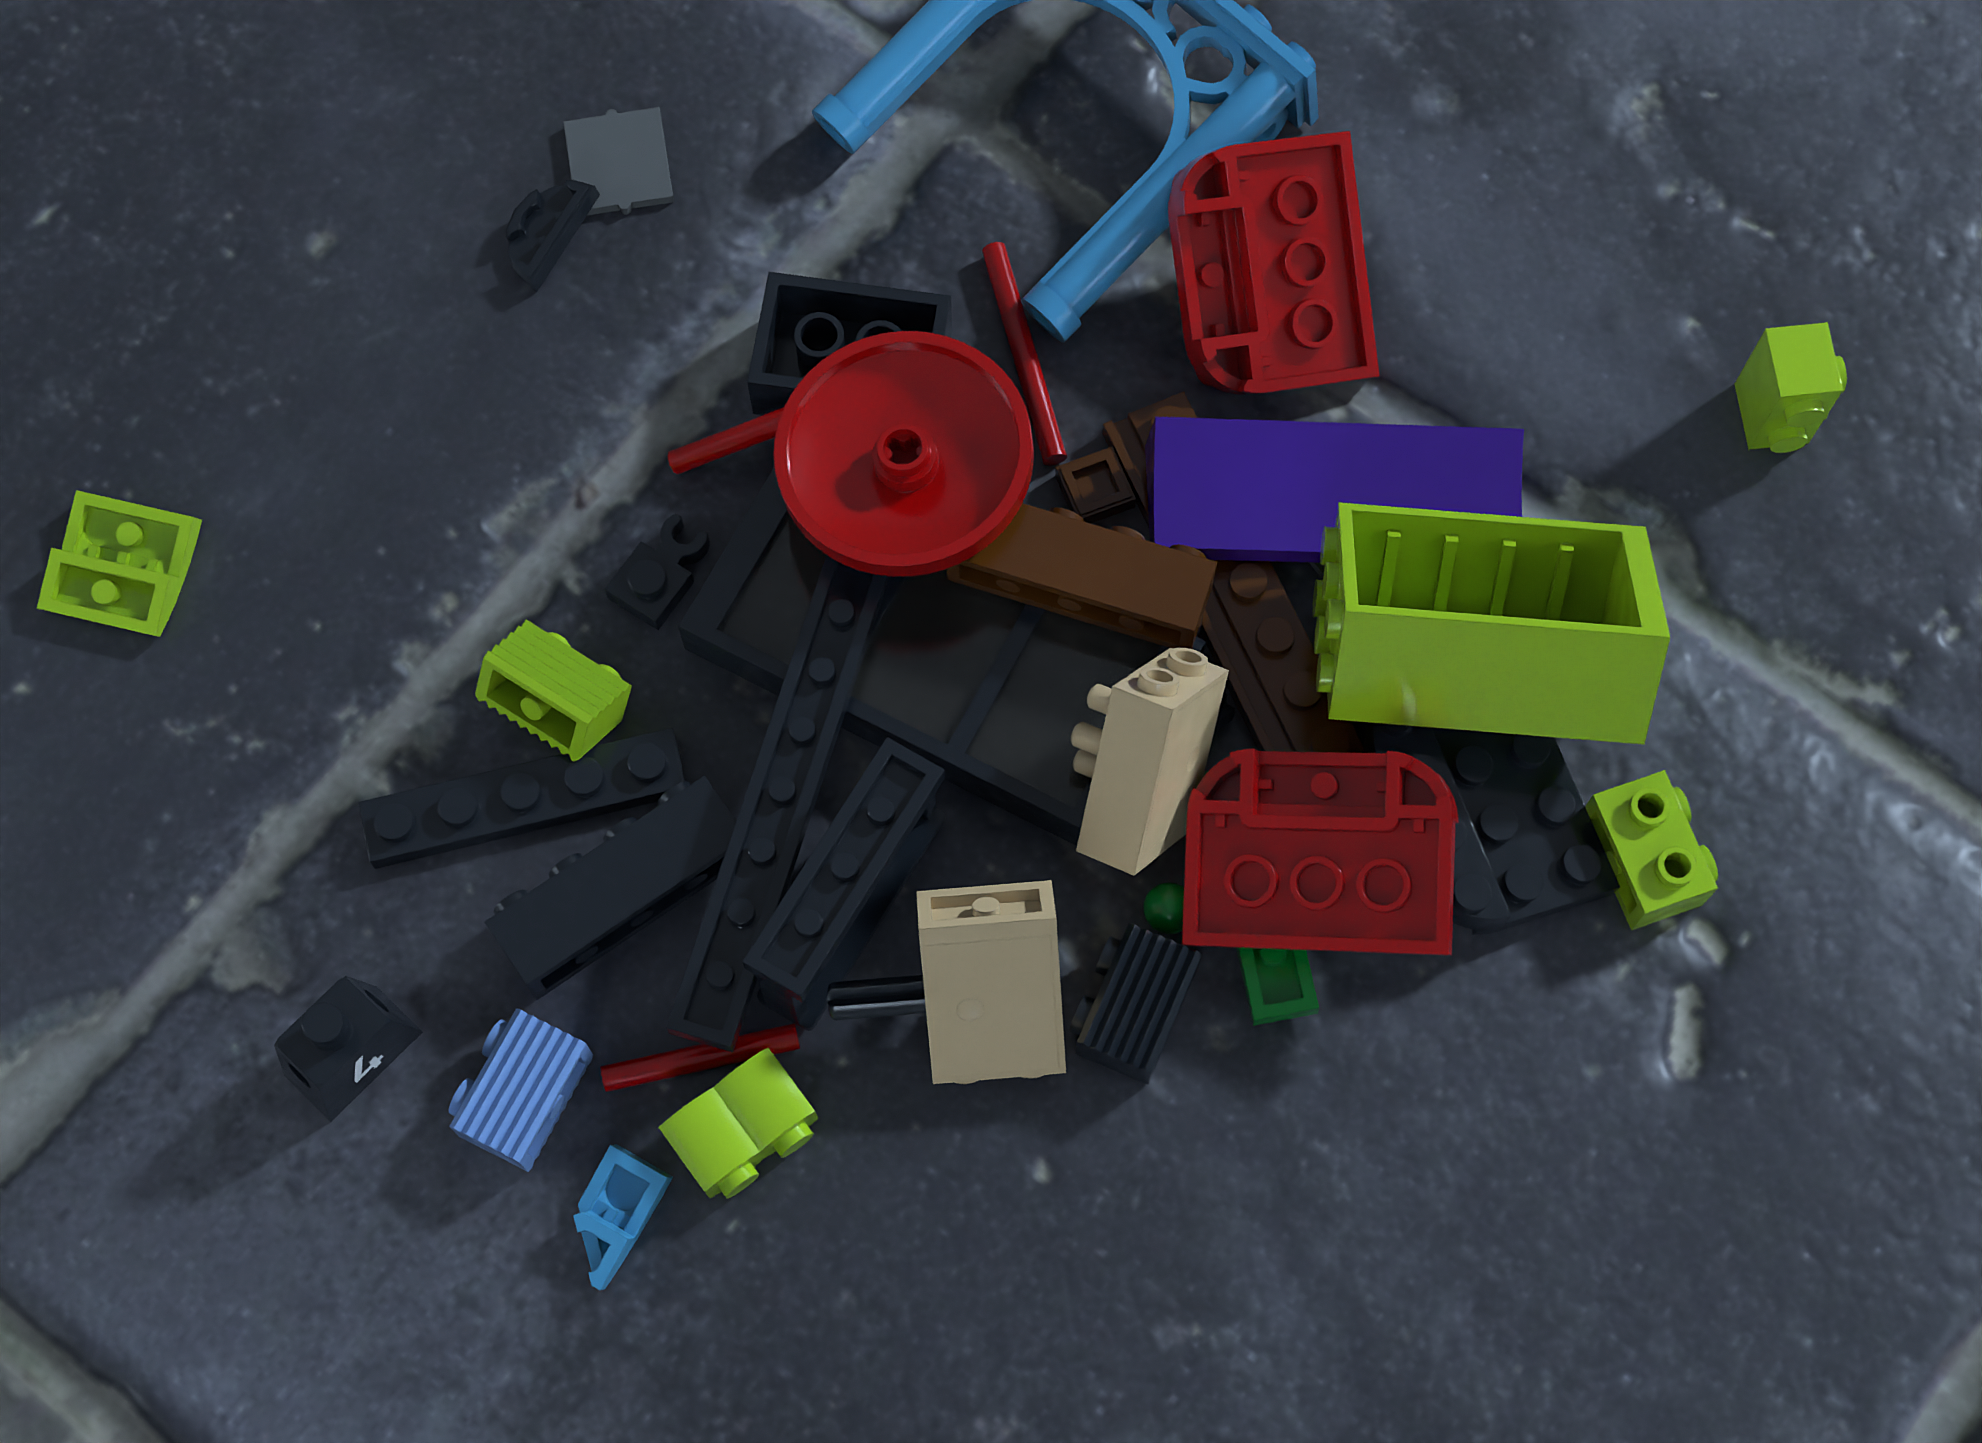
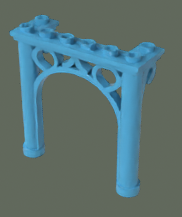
[812,0,1319,343]

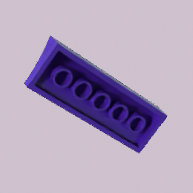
[1145,417,1524,563]

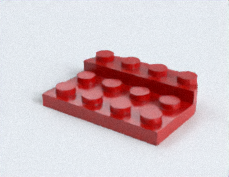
[1168,131,1380,395]
[1182,748,1458,956]

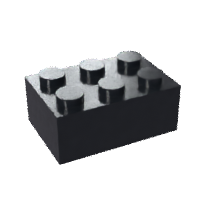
[747,272,952,415]

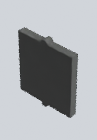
[563,107,674,215]

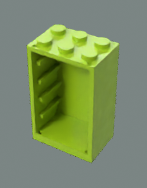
[1312,502,1670,745]

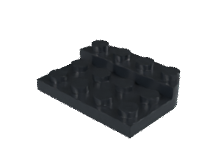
[1361,722,1620,935]

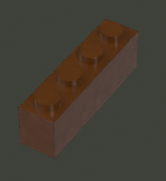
[947,503,1217,649]

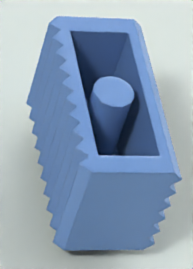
[449,1008,593,1172]

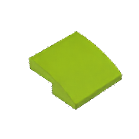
[37,490,202,637]

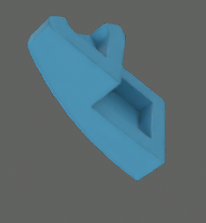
[573,1144,673,1290]

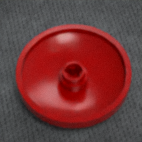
[774,331,1034,577]

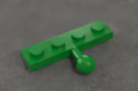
[1143,770,1319,1026]

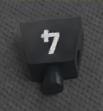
[274,976,423,1122]

